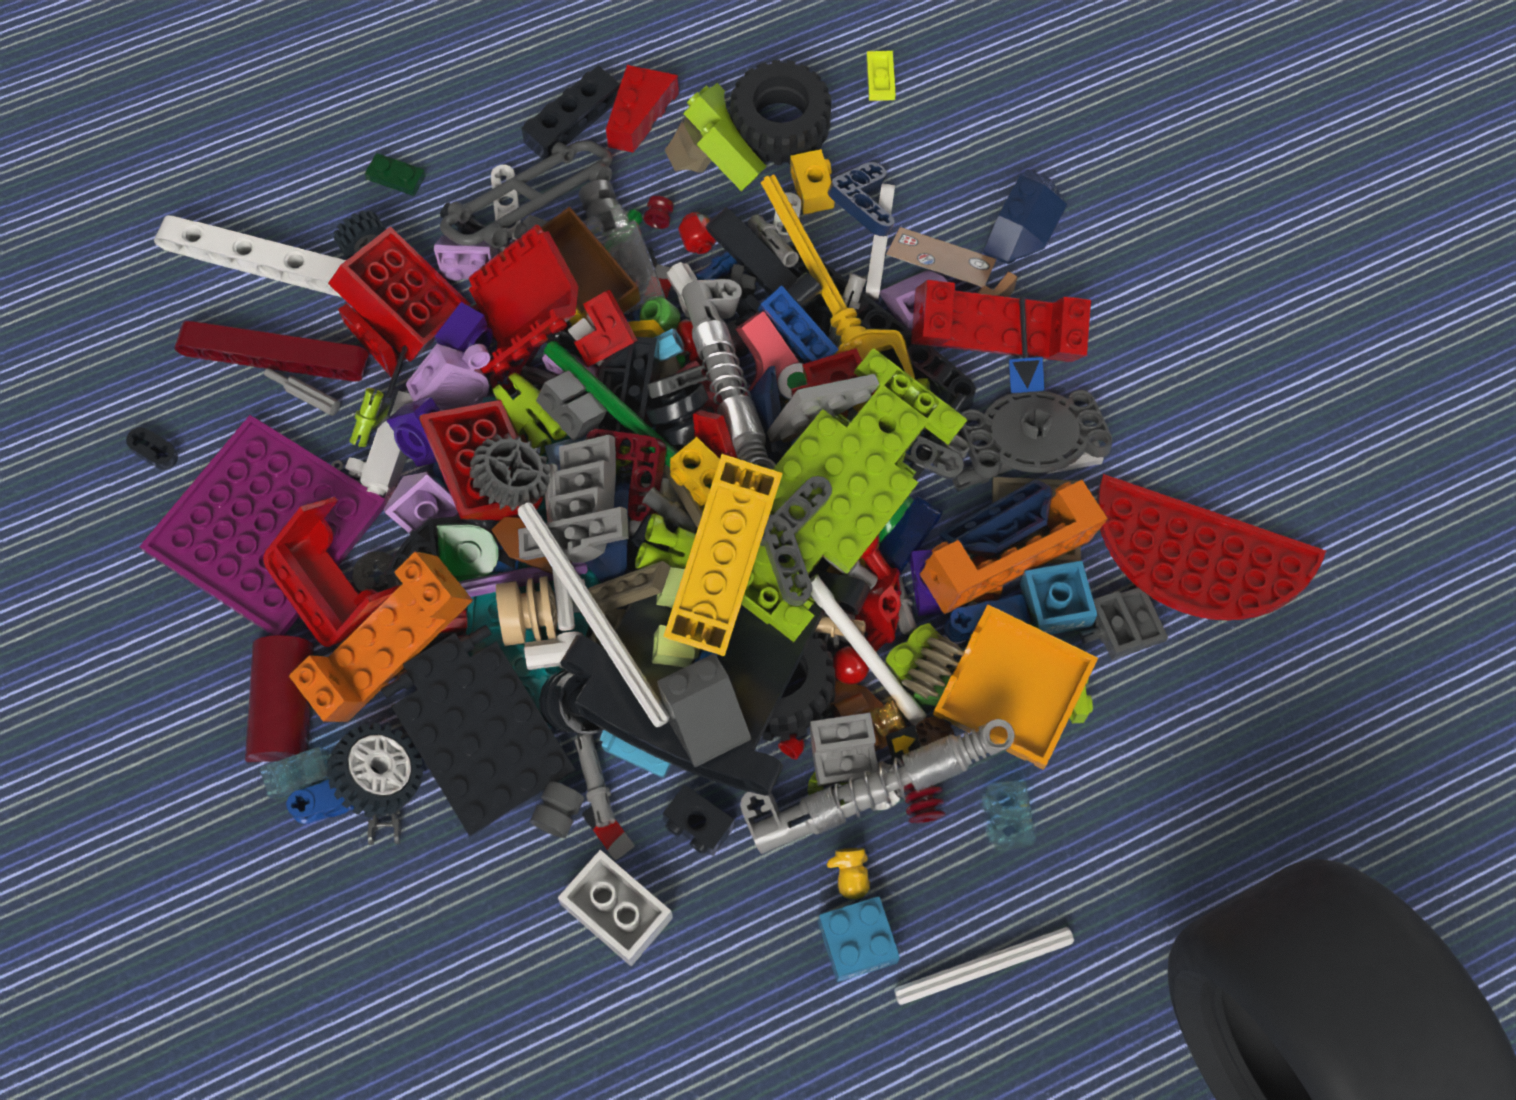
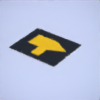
[885,724,921,766]

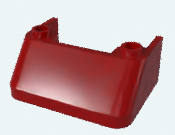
[263,496,400,647]

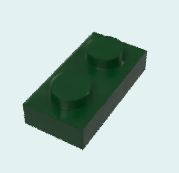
[365,153,426,196]

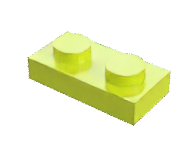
[866,51,896,101]

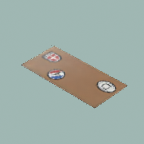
[886,227,997,287]

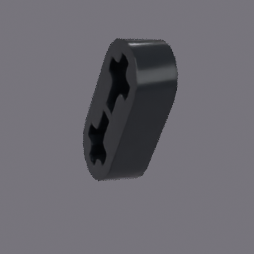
[126,427,178,470]

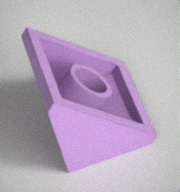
[384,472,459,539]

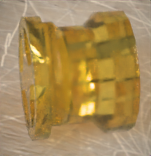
[870,699,905,737]

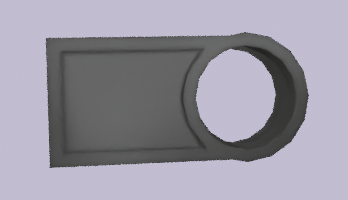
[646,366,708,398]

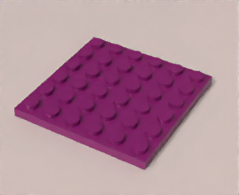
[139,415,387,636]

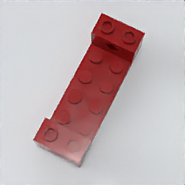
[911,280,1091,362]

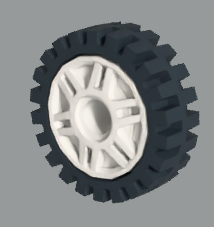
[327,723,423,818]

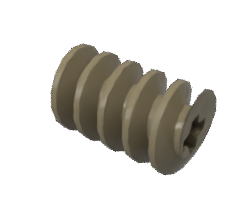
[902,632,965,700]

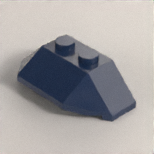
[983,169,1067,264]
[747,366,786,465]
[585,476,631,583]
[939,479,1053,558]

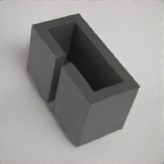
[536,370,607,441]

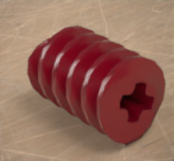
[901,760,946,823]

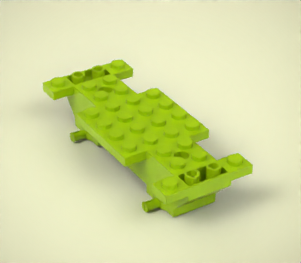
[741,348,967,642]

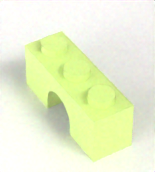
[652,567,700,667]

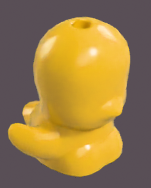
[827,848,870,899]

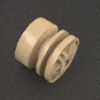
[496,576,558,646]

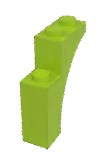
[683,83,767,191]

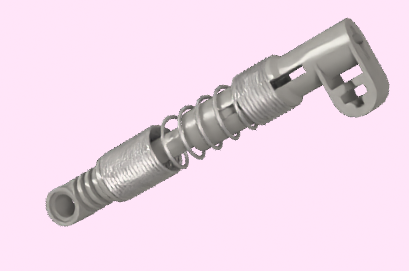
[682,279,776,470]
[740,719,1015,854]

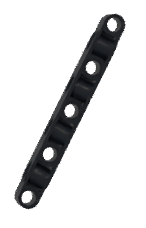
[787,245,976,412]

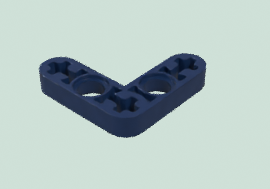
[828,162,895,237]

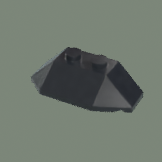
[598,337,660,447]

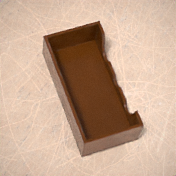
[541,206,641,330]

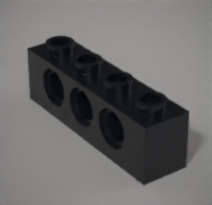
[521,65,620,160]

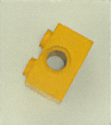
[790,149,835,215]

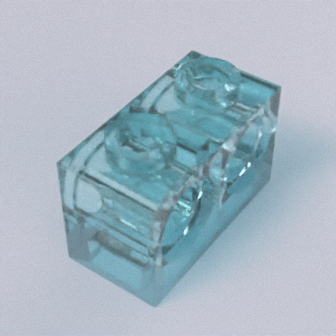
[260,747,331,800]
[982,780,1036,851]

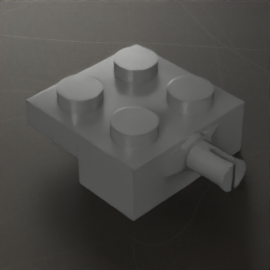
[1079,587,1168,660]

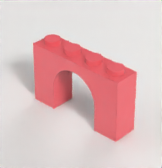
[675,311,800,414]

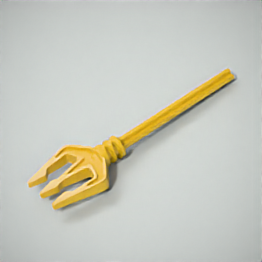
[761,175,915,413]

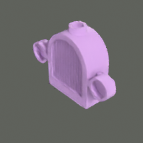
[406,344,490,411]

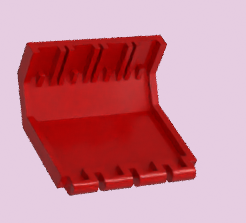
[469,225,579,374]

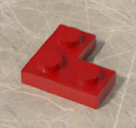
[574,290,638,367]

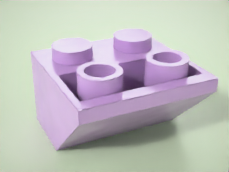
[434,236,500,281]
[880,270,947,331]

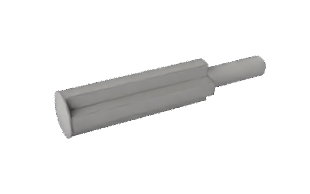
[264,368,340,416]

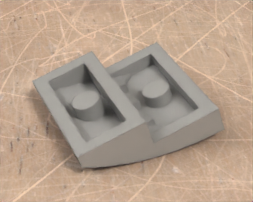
[810,713,879,787]

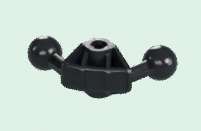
[384,516,498,589]

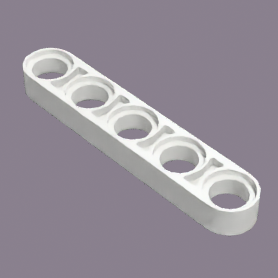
[865,183,895,302]

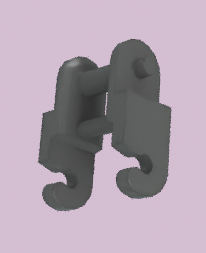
[368,810,401,845]

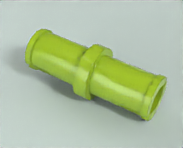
[349,388,384,447]

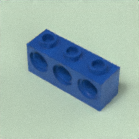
[757,285,839,363]

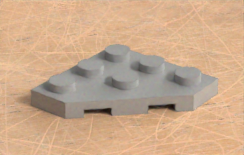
[766,374,879,442]

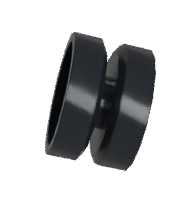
[645,383,715,447]

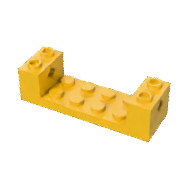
[663,454,783,656]

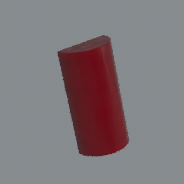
[245,635,314,762]

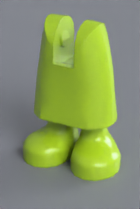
[493,372,568,456]
[635,514,696,569]

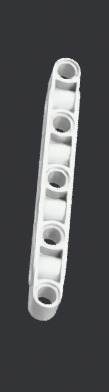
[154,215,346,297]

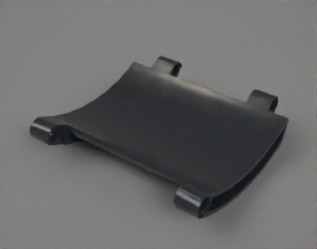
[560,508,870,796]

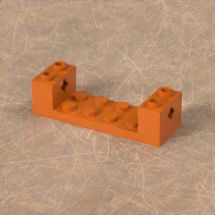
[920,480,1108,614]
[289,551,473,722]

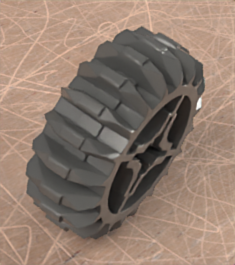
[470,433,550,511]

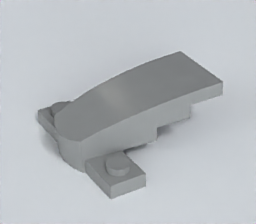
[518,435,629,563]

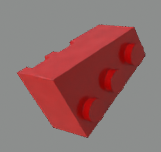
[606,65,679,153]

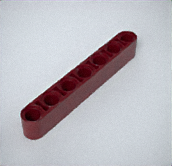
[174,321,369,382]

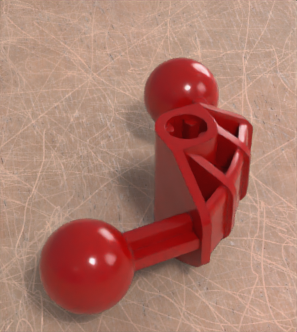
[833,534,902,685]

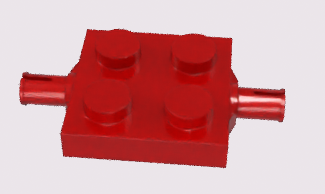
[791,348,876,401]

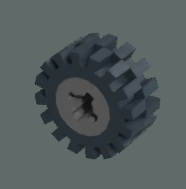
[334,211,386,259]

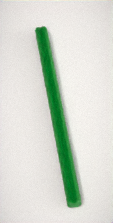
[544,341,712,488]

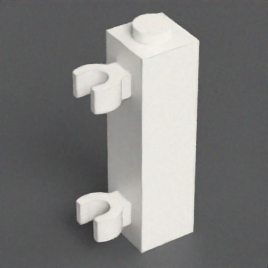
[345,391,413,497]

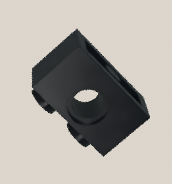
[663,784,735,856]

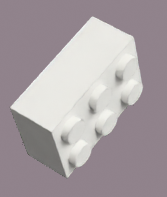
[558,850,673,966]

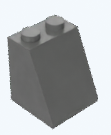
[657,653,751,767]

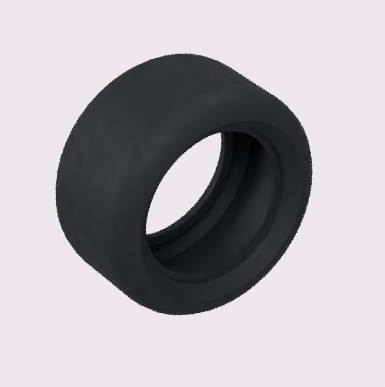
[1168,859,1516,1100]

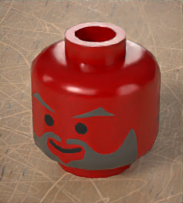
[678,212,716,254]

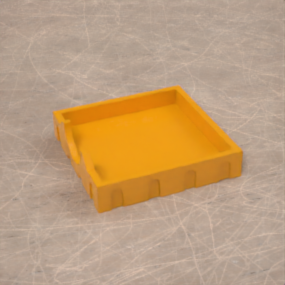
[933,604,1098,770]

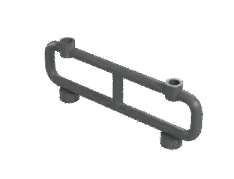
[440,140,613,248]

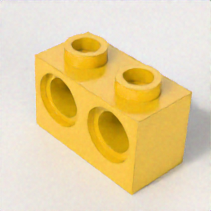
[670,437,720,506]

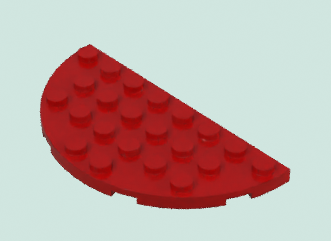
[1097,474,1326,621]

